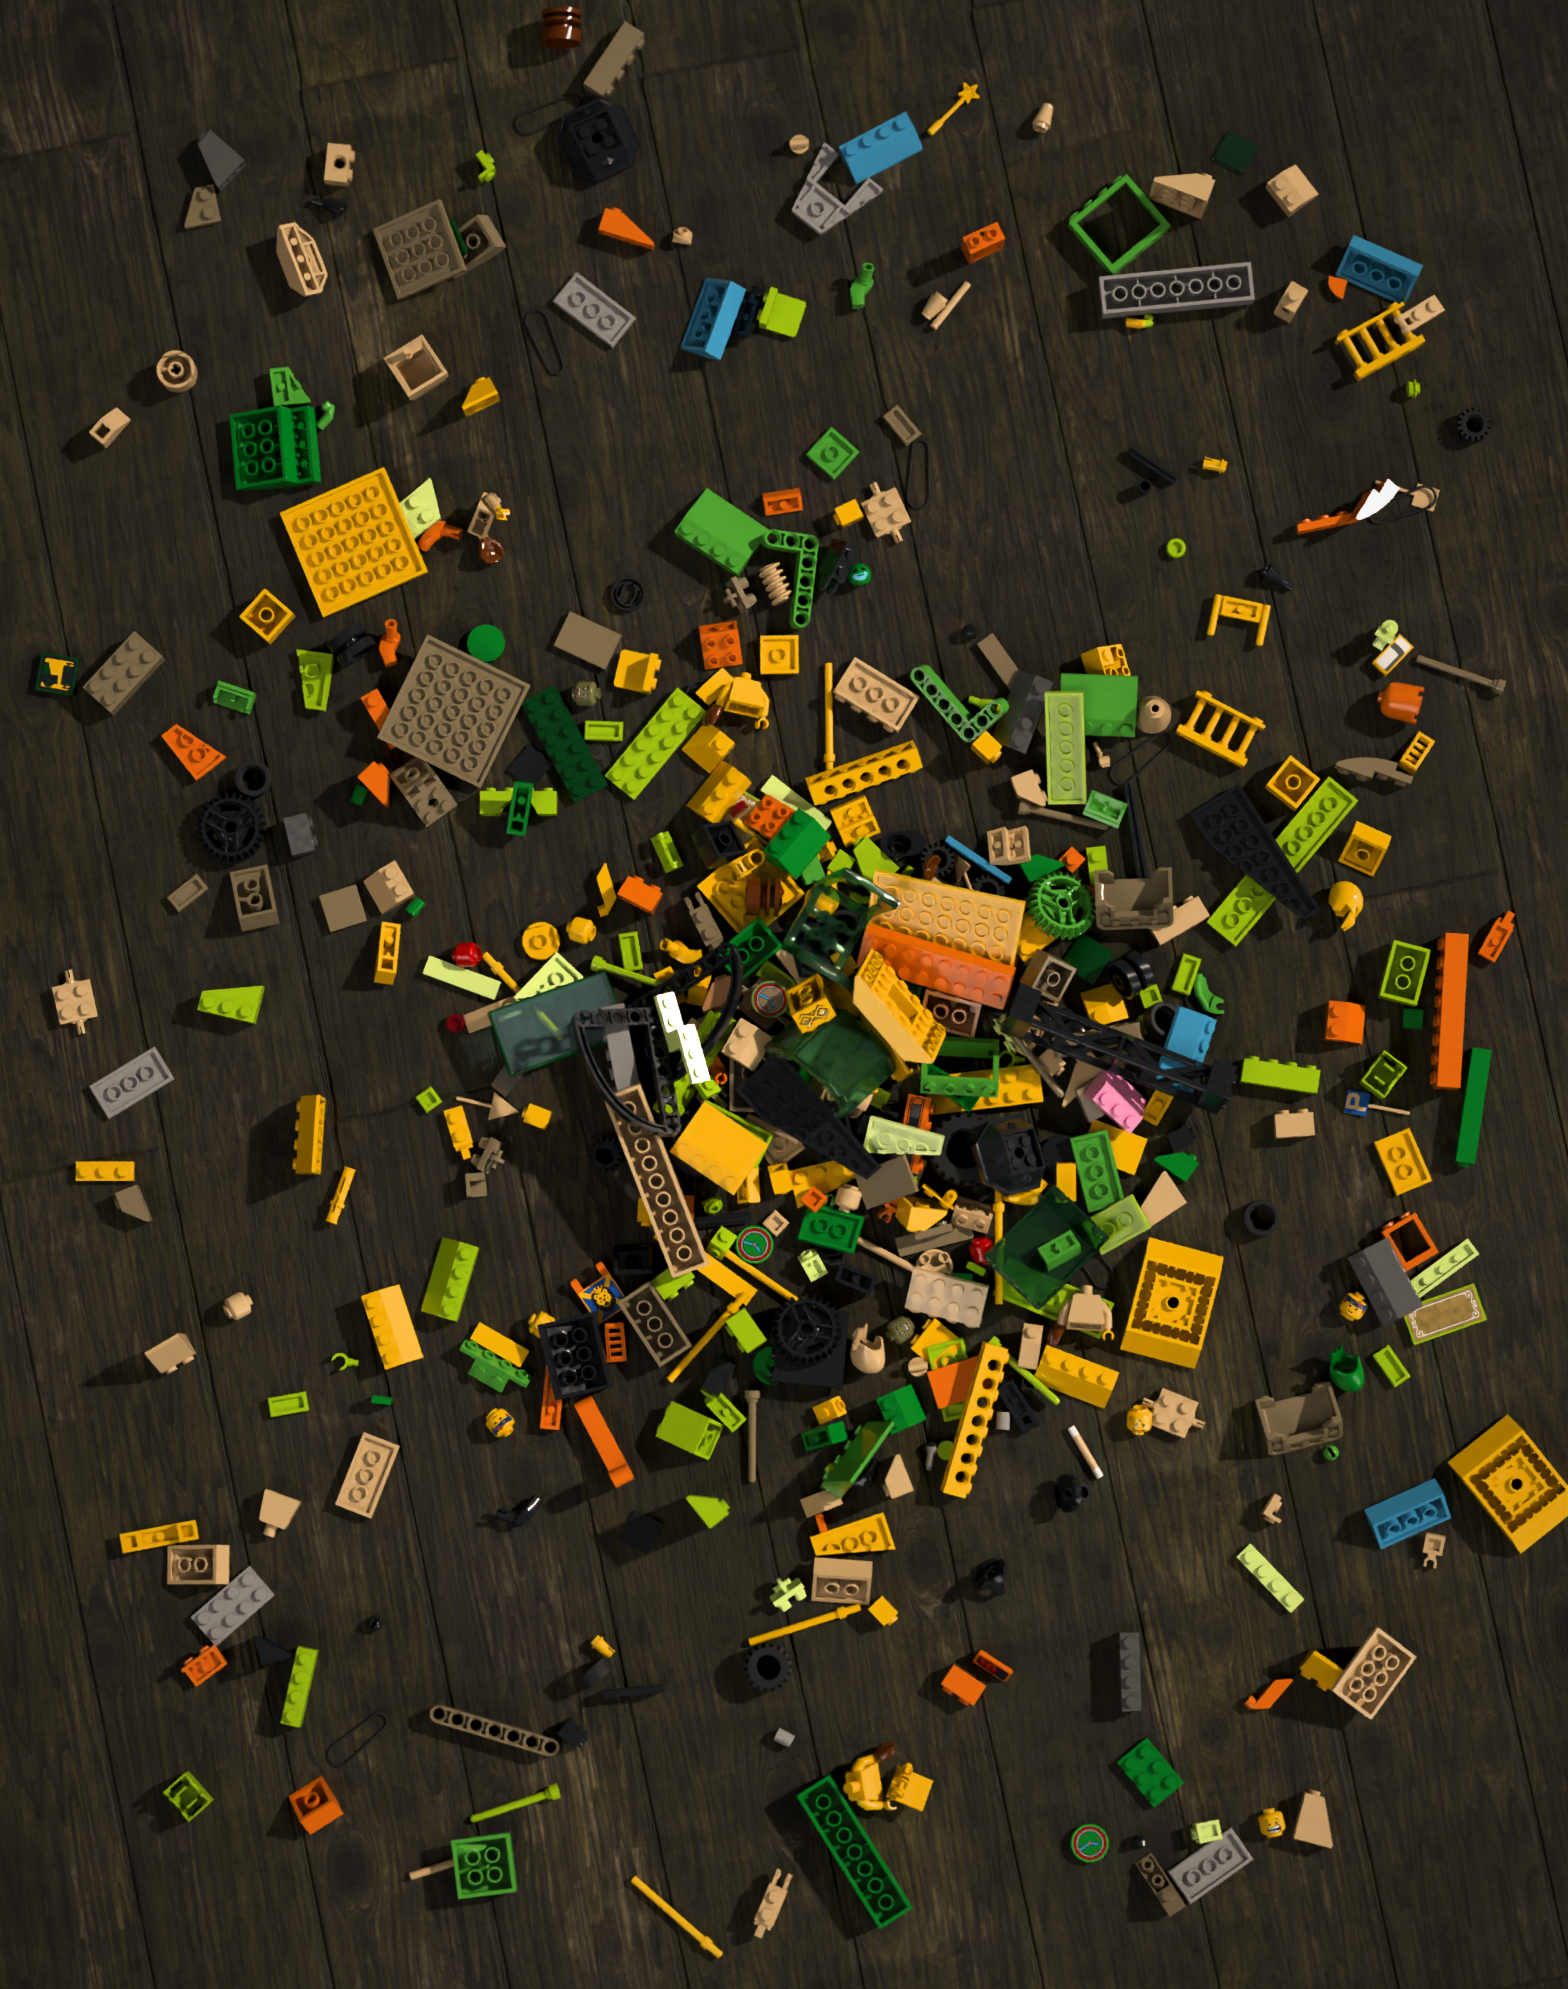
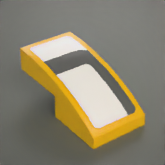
[1372,634,1413,676]

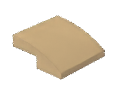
[987,826,1031,865]

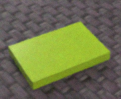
[1083,1194,1151,1255]

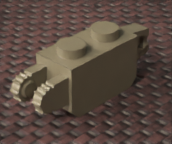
[684,892,724,951]

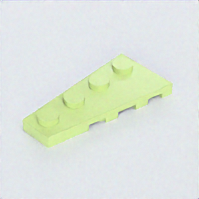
[863,1116,945,1155]

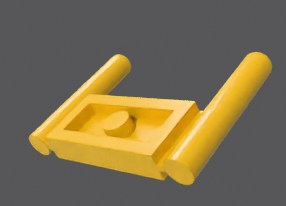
[1207,594,1271,646]

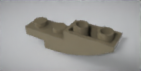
[1334,757,1413,787]

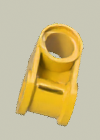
[728,849,765,881]

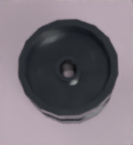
[327,622,377,668]
[1106,949,1154,999]

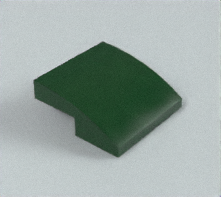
[1063,934,1114,985]

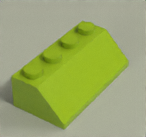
[421,1237,480,1322]
[686,1494,730,1529]

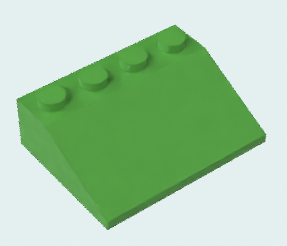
[674,489,769,578]
[1060,673,1138,737]
[822,1421,894,1499]

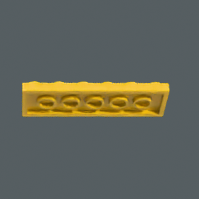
[926,1064,1044,1116]

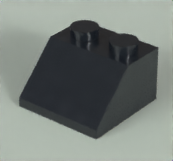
[691,820,748,869]

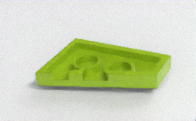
[296,649,335,711]

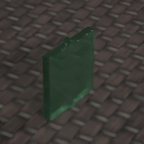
[1214,131,1258,174]

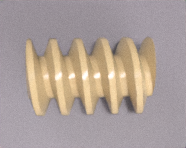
[759,562,793,606]

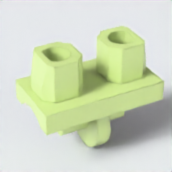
[1372,620,1398,651]
[770,1577,806,1612]

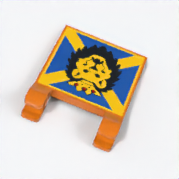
[570,1262,625,1325]

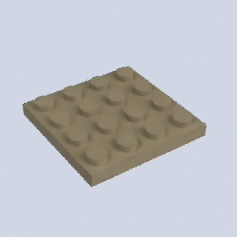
[373,199,467,300]

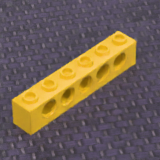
[805,740,923,806]

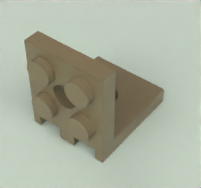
[389,757,457,827]

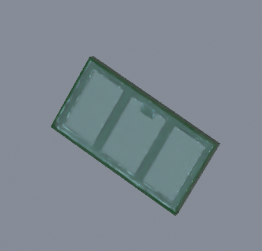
[487,971,617,1077]

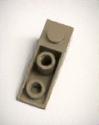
[1135,1853,1186,1917]

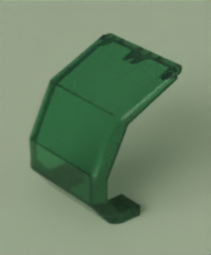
[764,1006,897,1120]
[984,1184,1110,1310]

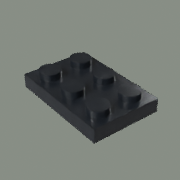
[784,921,834,978]

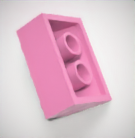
[1083,1070,1147,1133]

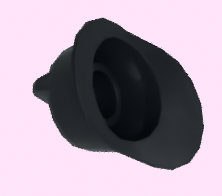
[880,830,926,862]

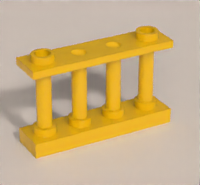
[1335,302,1425,381]
[1175,690,1265,768]

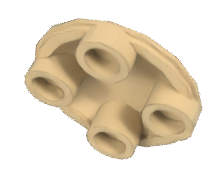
[916,1249,953,1276]

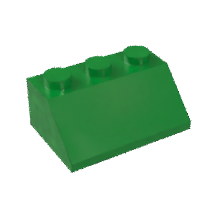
[763,808,831,880]
[719,917,783,980]

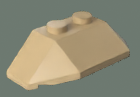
[276,222,328,297]

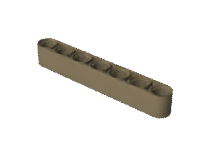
[430,1704,560,1756]

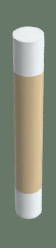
[1068,1426,1104,1479]

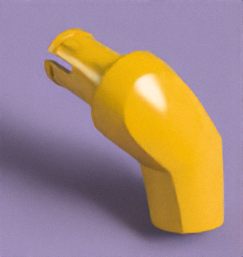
[660,938,703,964]
[1002,1179,1048,1206]

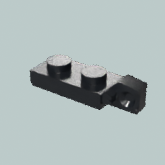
[733,285,764,339]

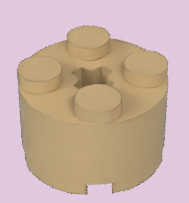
[157,350,197,392]

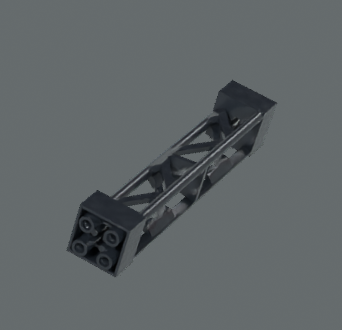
[1001,983,1238,1115]

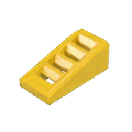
[1397,731,1435,775]

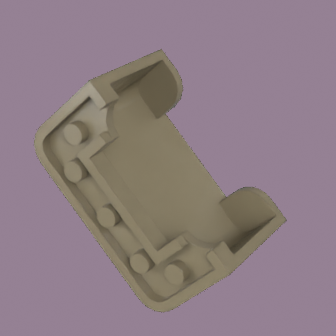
[1095,867,1174,930]
[1255,1381,1343,1455]

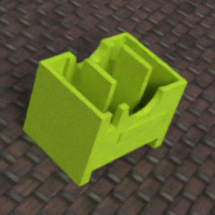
[1358,1050,1408,1100]
[163,1771,214,1821]

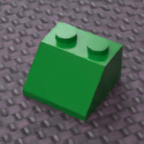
[876,1384,926,1435]

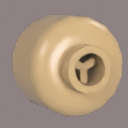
[834,1183,862,1213]
[223,1292,253,1320]

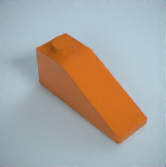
[599,207,655,250]
[361,689,395,750]

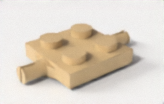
[861,482,911,544]
[52,970,98,1035]
[1141,1388,1205,1439]

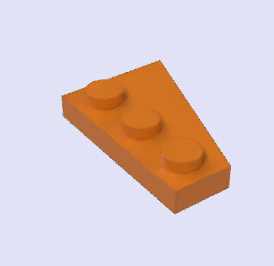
[161,724,227,781]

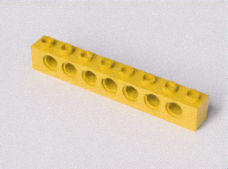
[940,1341,1009,1498]

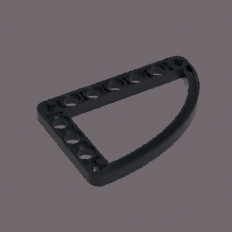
[628,942,743,1083]
[571,1007,681,1137]

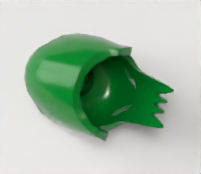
[1329,1345,1365,1392]

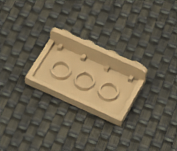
[833,657,920,733]
[905,1266,989,1328]

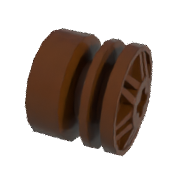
[541,6,581,49]
[746,876,783,917]

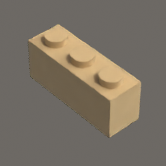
[1148,896,1210,946]

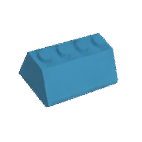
[839,112,923,185]
[1335,235,1423,306]
[680,278,746,360]
[1154,1006,1217,1093]
[1364,1478,1451,1549]

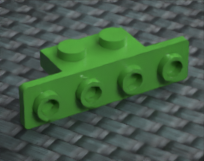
[459,1339,533,1393]

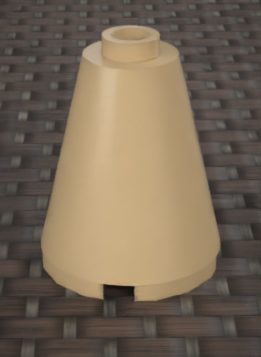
[1136,696,1171,734]

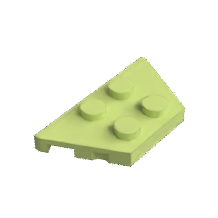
[400,478,441,541]

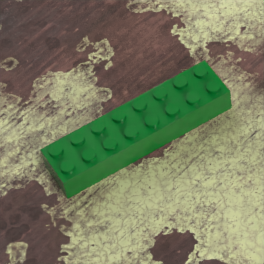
[796,1774,913,1929]

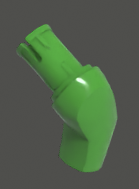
[850,263,874,309]

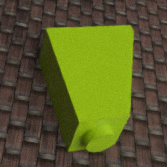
[852,836,899,895]

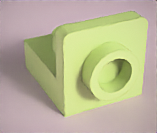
[797,1248,828,1282]
[1191,1819,1222,1843]

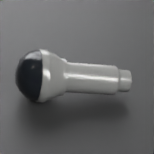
[925,1441,938,1471]

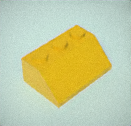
[687,761,752,824]

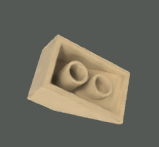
[145,1333,197,1375]
[167,1545,229,1584]

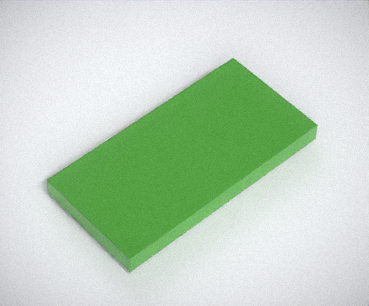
[1070,1129,1124,1213]

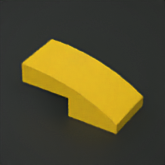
[696,667,734,707]

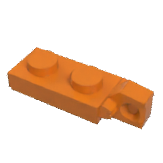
[1477,910,1515,963]

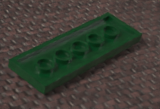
[522,685,608,804]

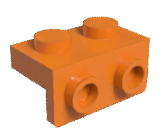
[181,1644,228,1687]

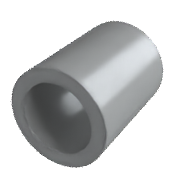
[996,1412,1010,1430]
[773,1728,795,1748]

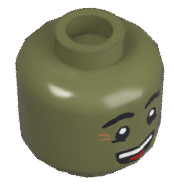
[572,681,601,706]
[886,1316,915,1345]

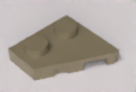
[184,184,221,230]

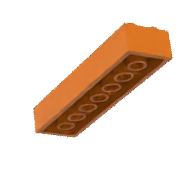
[856,923,1016,1010]
[1430,933,1469,1090]

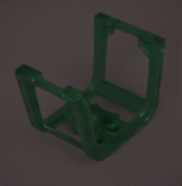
[782,867,900,991]

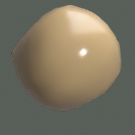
[850,1324,885,1374]

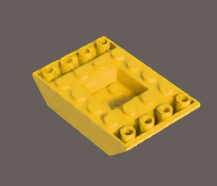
[853,948,946,1064]
[1120,1237,1224,1369]
[1447,1414,1568,1554]

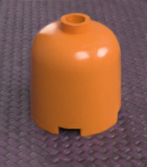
[1377,682,1424,724]

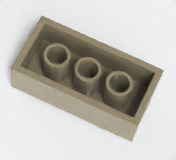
[83,631,165,716]
[617,1281,692,1367]

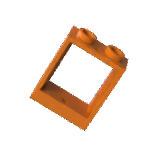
[961,222,1005,264]
[1380,1211,1439,1272]

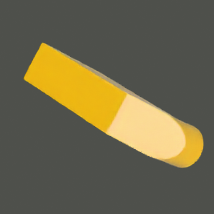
[597,863,617,917]

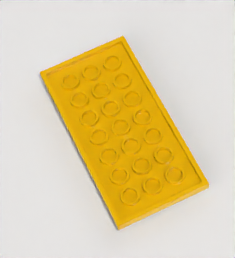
[864,869,1026,967]

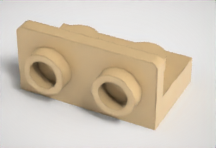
[951,1196,993,1234]

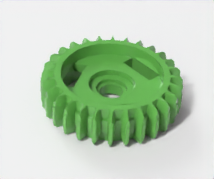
[1026,871,1096,941]

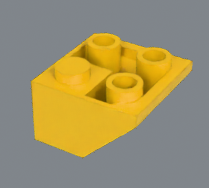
[1081,644,1131,676]

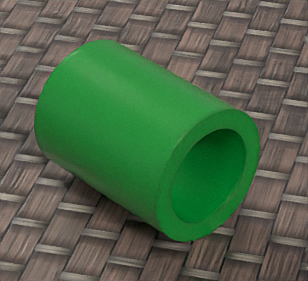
[350,785,369,806]
[405,896,426,917]

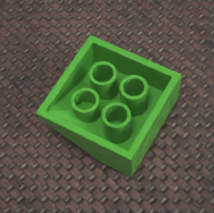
[451,1831,518,1899]

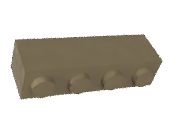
[583,21,645,100]

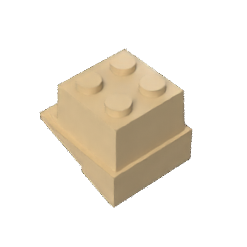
[384,334,449,401]

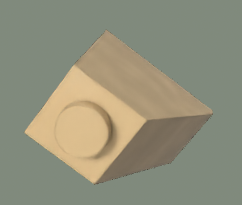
[1140,1171,1187,1226]
[1292,1789,1333,1848]

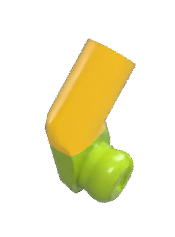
[1125,314,1154,329]

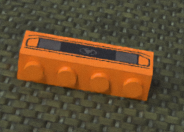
[896,1094,936,1175]

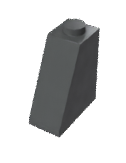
[198,130,246,192]

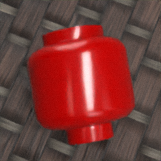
[452,942,482,968]
[969,1236,995,1266]

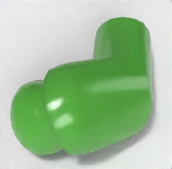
[316,401,335,430]

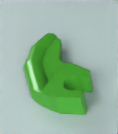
[1193,974,1224,1014]

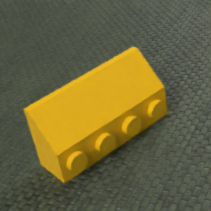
[361,1284,424,1370]
[1034,1345,1119,1409]

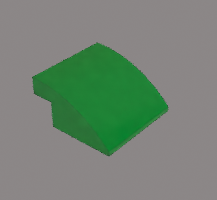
[230,405,321,490]

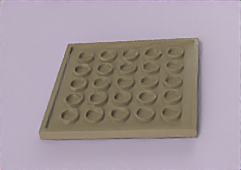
[377,634,530,788]

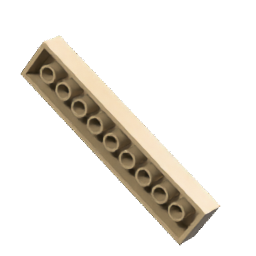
[604,1082,709,1278]

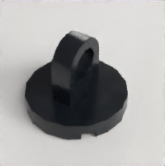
[1054,1474,1092,1513]
[971,1558,1008,1596]

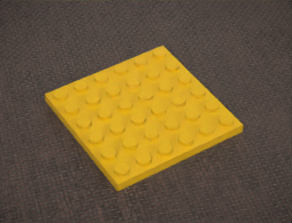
[280,467,429,618]

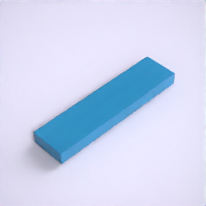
[944,835,1012,886]

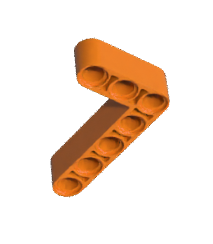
[574,1395,635,1488]

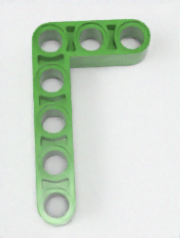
[761,529,819,630]
[910,664,1009,742]

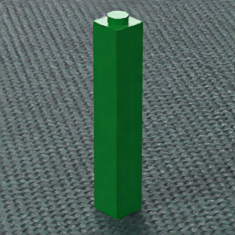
[1454,1047,1492,1168]

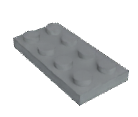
[191,1566,275,1646]

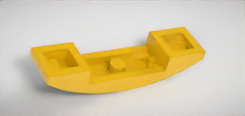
[119,1520,199,1553]

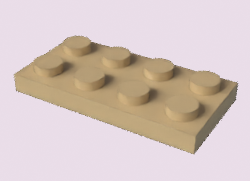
[335,1432,400,1518]

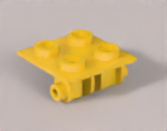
[922,1183,958,1210]
[886,1763,933,1812]

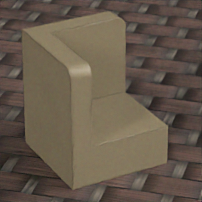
[465,1172,487,1198]

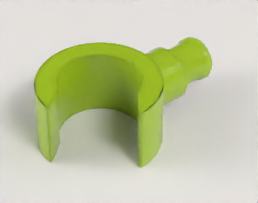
[999,1050,1025,1067]
[331,1353,359,1370]

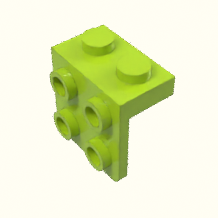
[757,287,806,338]

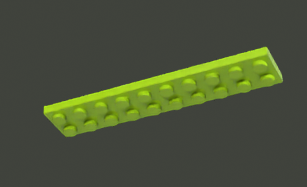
[1206,776,1358,947]

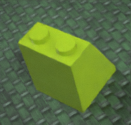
[656,1401,725,1460]

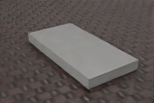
[553,272,636,348]
[89,1046,175,1119]
[1167,1827,1254,1904]

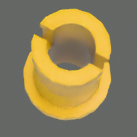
[1203,457,1227,474]
[590,1635,615,1658]

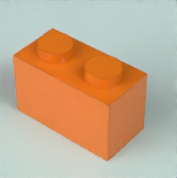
[941,1664,986,1706]

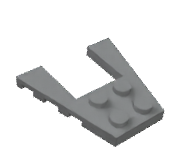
[791,142,883,236]

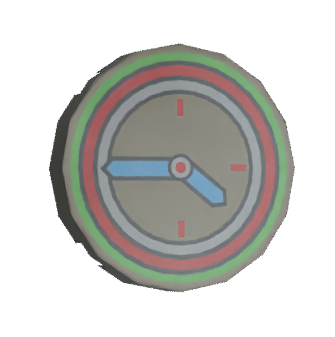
[751,981,788,1019]

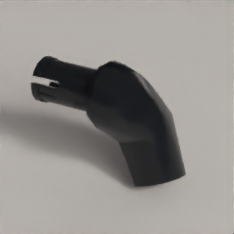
[851,1457,881,1487]
[496,1495,542,1527]

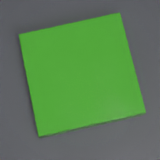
[806,427,859,480]

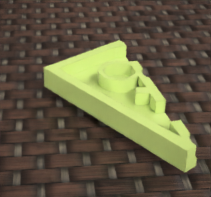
[512,952,584,1002]

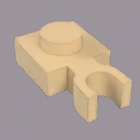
[1422,1532,1446,1569]

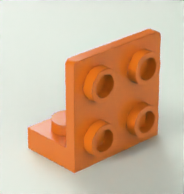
[699,621,743,669]
[744,794,796,842]

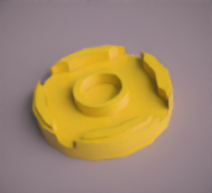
[522,922,560,960]

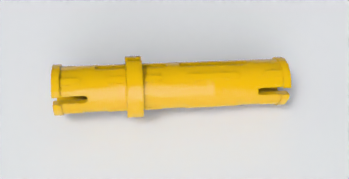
[325,1166,356,1225]

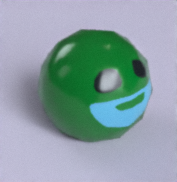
[847,563,871,586]

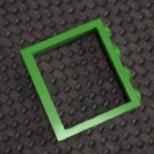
[1068,174,1171,275]
[920,1036,999,1098]

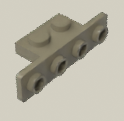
[895,1221,974,1257]

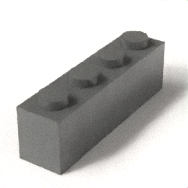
[1118,1632,1141,1711]

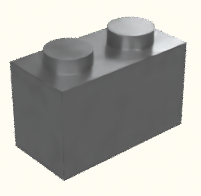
[283,813,318,857]

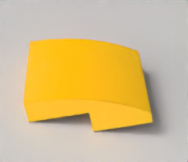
[829,795,881,847]

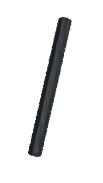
[1122,783,1148,879]

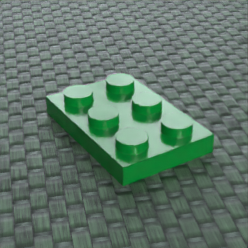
[798,1206,864,1255]
[1117,1737,1184,1808]

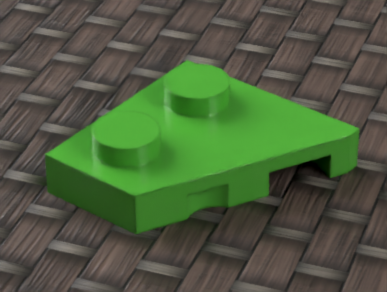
[269,367,311,407]

